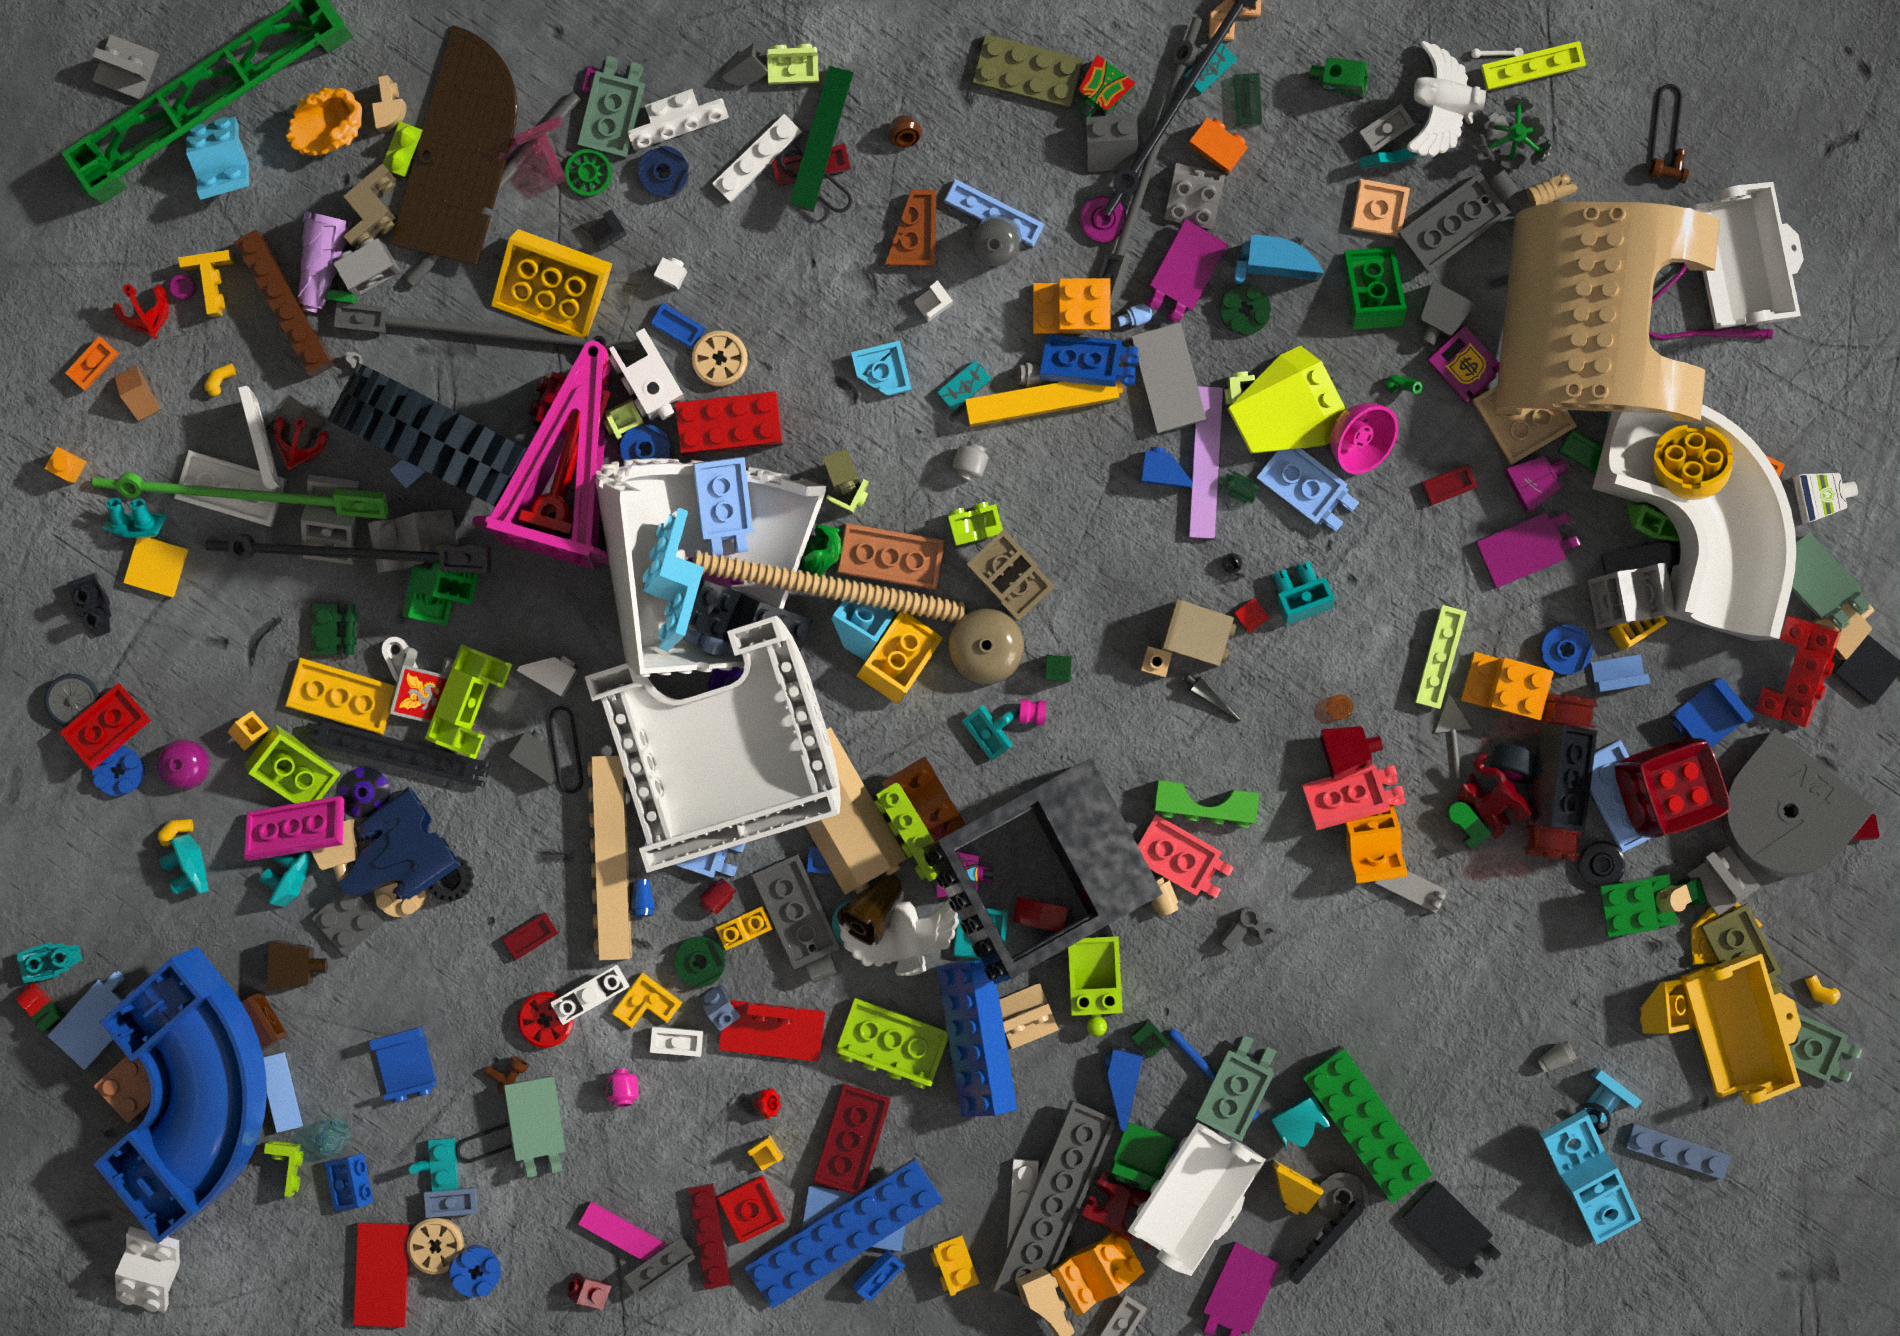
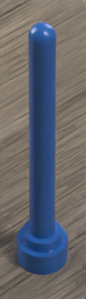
[1168,1029,1260,1122]

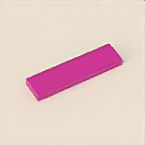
[578,1201,669,1262]

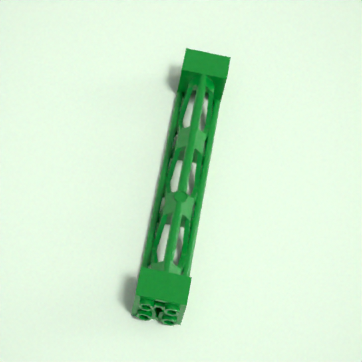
[62,0,353,204]

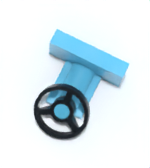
[1575,1068,1642,1135]

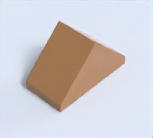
[115,365,161,422]

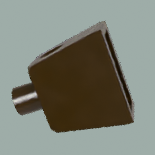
[267,940,328,990]

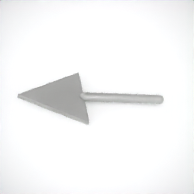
[1434,694,1472,779]

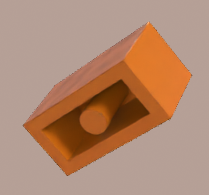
[1188,117,1248,175]

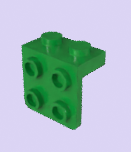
[1110,1123,1174,1192]

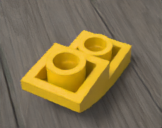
[716,905,775,951]

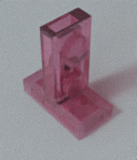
[512,116,567,184]

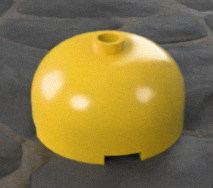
[1653,425,1733,500]

